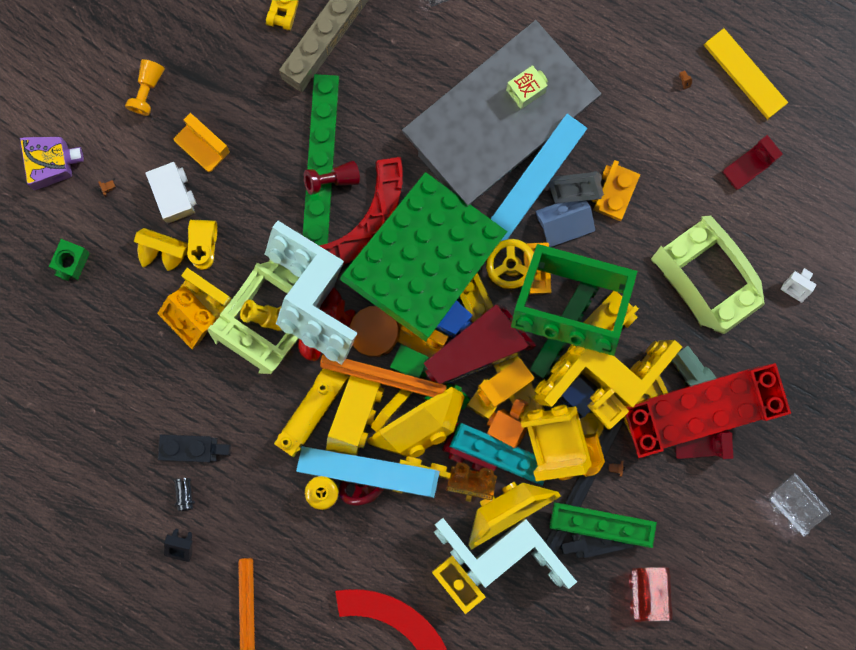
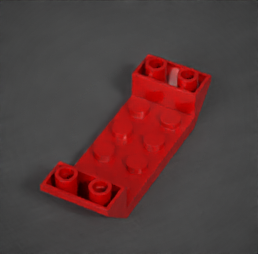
[625,363,791,458]

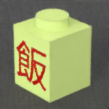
[506,65,548,109]

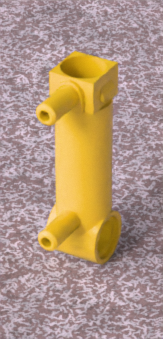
[274,369,349,457]

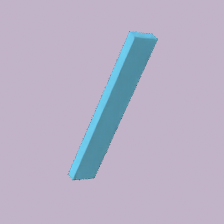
[491,114,588,242]
[296,446,440,498]

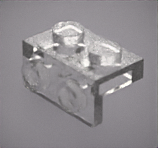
[769,473,831,537]

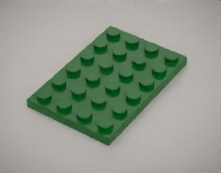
[340,172,508,342]

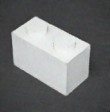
[146,162,197,224]

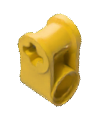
[187,220,217,270]

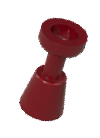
[304,161,360,195]

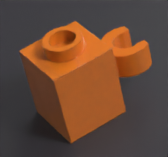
[487,398,528,448]

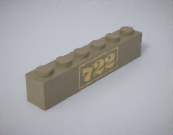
[279,0,368,92]

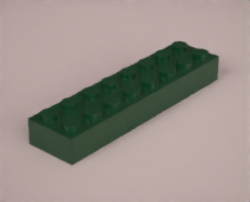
[529,282,600,381]

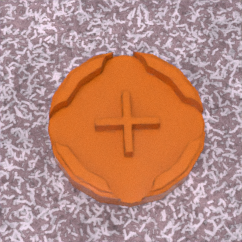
[349,306,400,357]

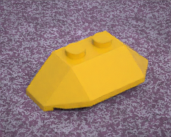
[367,387,464,458]
[468,481,561,550]

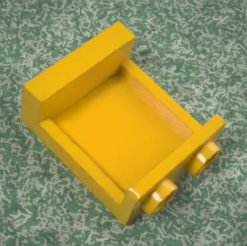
[520,405,592,481]

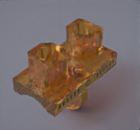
[446,462,497,502]

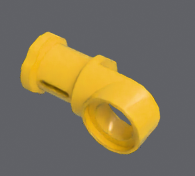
[240,299,283,331]

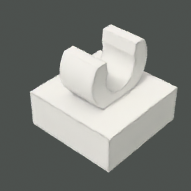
[781,268,816,303]

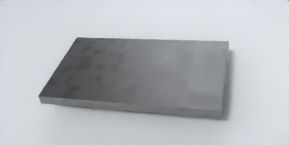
[402,20,601,206]

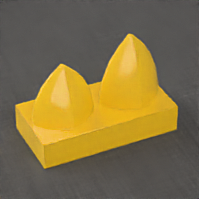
[134,228,188,271]

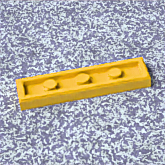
[704,28,788,120]

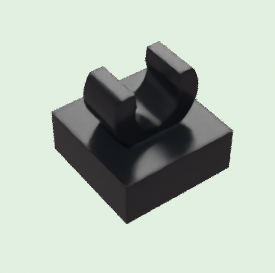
[164,529,193,562]

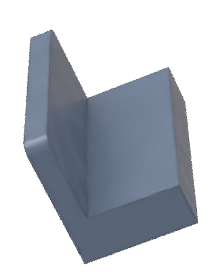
[536,200,595,247]

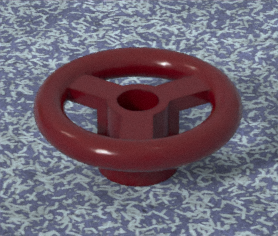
[339,481,384,506]

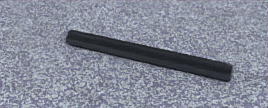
[545,418,624,554]

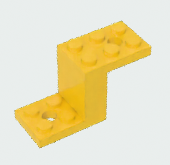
[532,340,682,407]

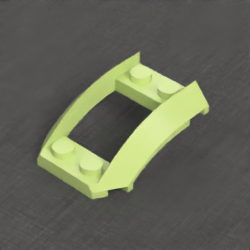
[651,215,765,334]
[208,260,320,374]

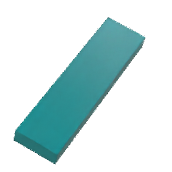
[450,423,545,486]

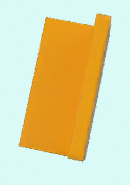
[174,113,230,173]

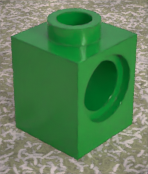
[49,239,90,281]
[390,344,429,379]

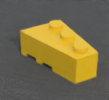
[326,376,385,456]

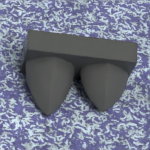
[549,171,604,203]

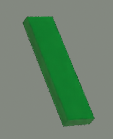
[549,502,657,548]

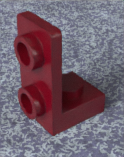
[723,135,783,190]
[675,430,734,459]

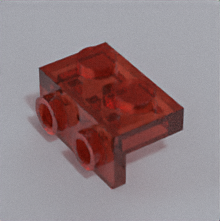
[629,567,672,622]

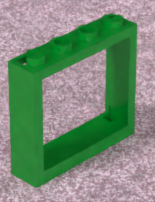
[511,244,638,356]

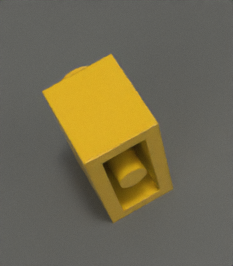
[432,555,486,614]

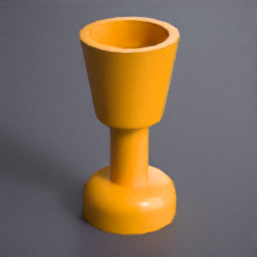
[125,59,165,116]

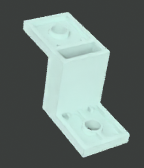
[264,221,357,365]
[434,518,577,589]

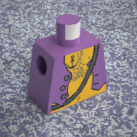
[20,137,84,190]

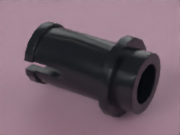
[174,478,195,511]

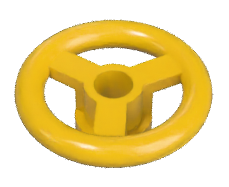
[486,239,534,289]

